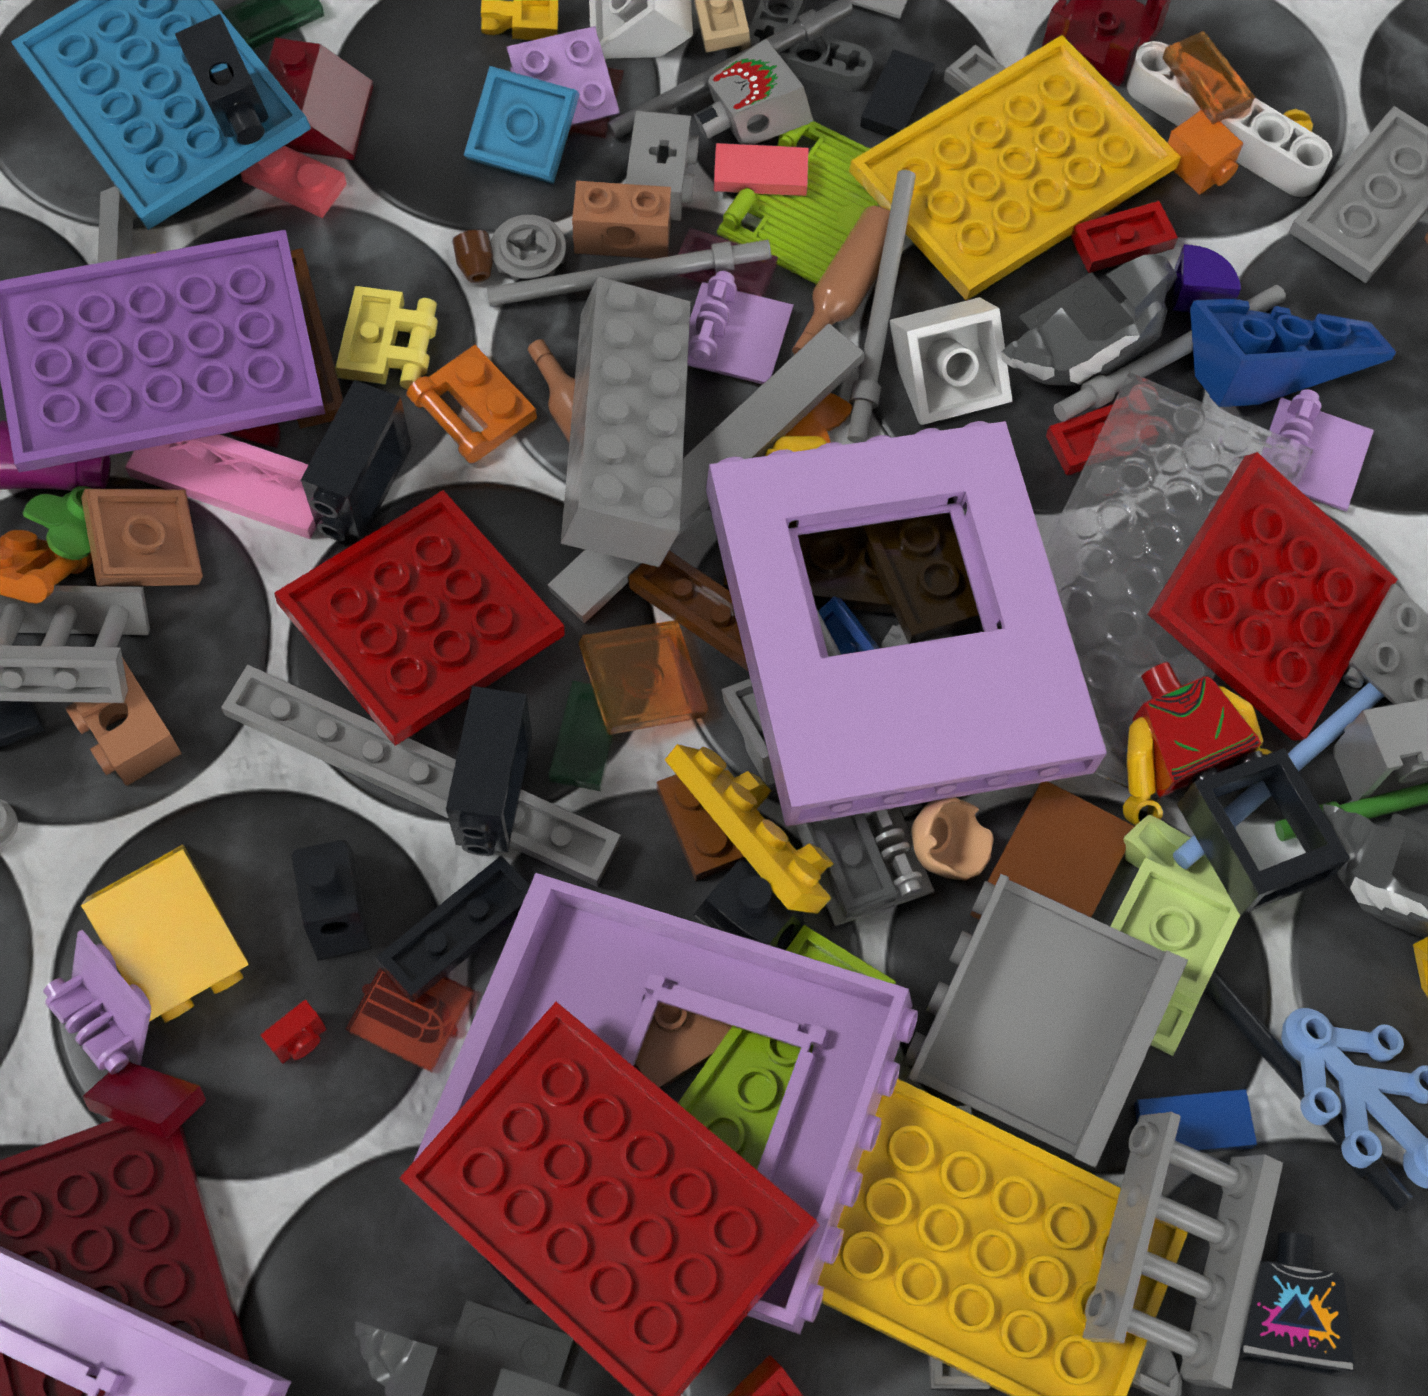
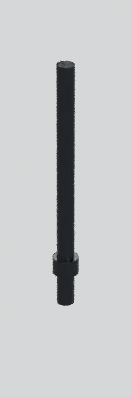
[1205,969,1413,1211]

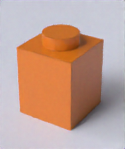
[1168,108,1244,195]

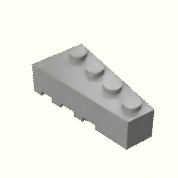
[1331,699,1428,801]

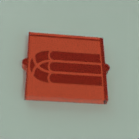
[346,968,474,1073]

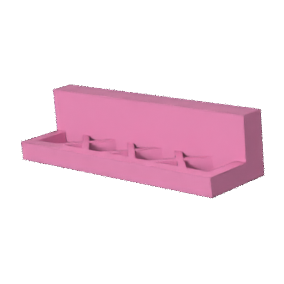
[125,434,316,539]

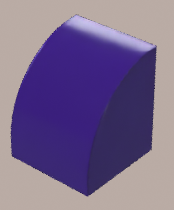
[1173,244,1241,312]

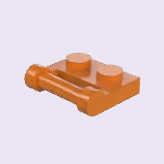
[407,345,537,463]
[0,530,93,604]

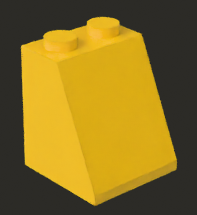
[81,844,249,1023]

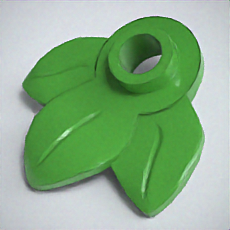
[23,486,93,560]

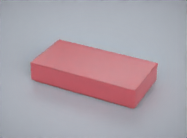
[714,143,808,196]

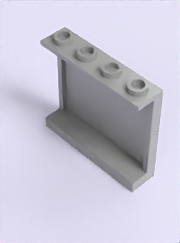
[903,874,1188,1168]

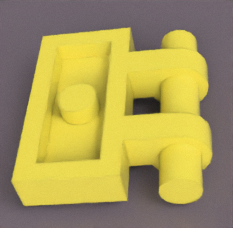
[335,286,438,390]

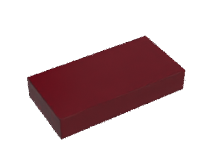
[82,1062,206,1139]

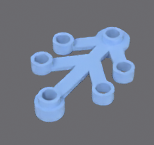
[1281,1008,1428,1188]

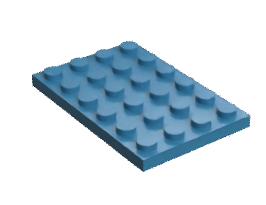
[11,0,311,230]

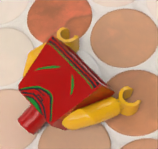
[1123,662,1272,826]

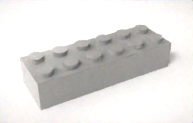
[561,276,690,567]

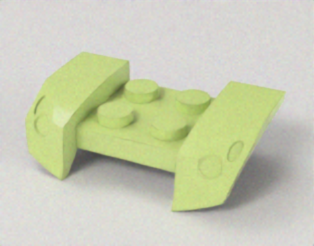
[1110,814,1240,1056]

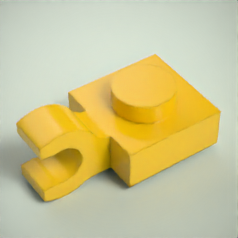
[481,0,558,40]

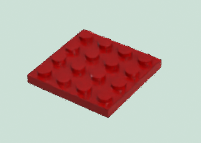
[1147,452,1398,741]
[274,490,565,746]

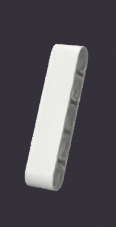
[1127,41,1332,197]

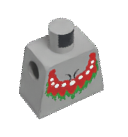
[694,39,813,145]

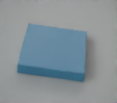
[463,66,580,184]

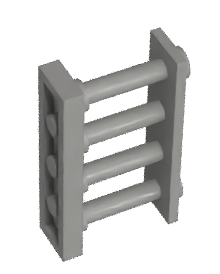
[0,585,150,703]
[1082,1112,1283,1389]

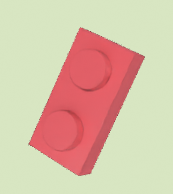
[241,146,347,218]

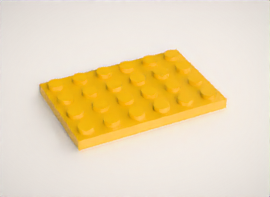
[849,35,1181,301]
[817,1079,1188,1396]

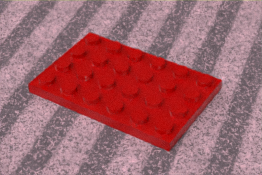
[399,1001,820,1396]

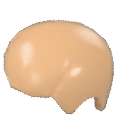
[911,797,994,880]

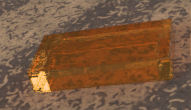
[1162,31,1255,125]

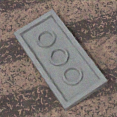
[1289,106,1428,283]

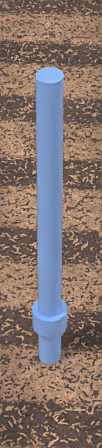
[1173,682,1384,869]

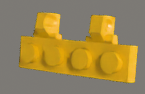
[665,744,834,914]

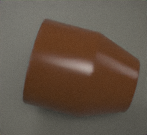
[452,230,493,283]

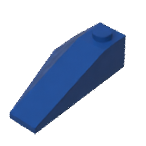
[1190,299,1396,407]

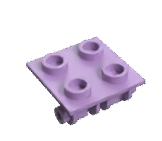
[507,26,620,126]
[687,271,793,384]
[1261,390,1374,511]
[43,930,151,1074]

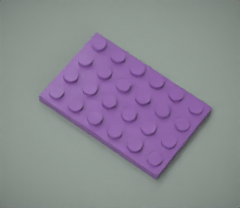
[0,230,325,473]

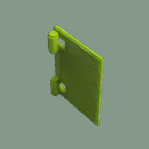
[717,121,881,284]

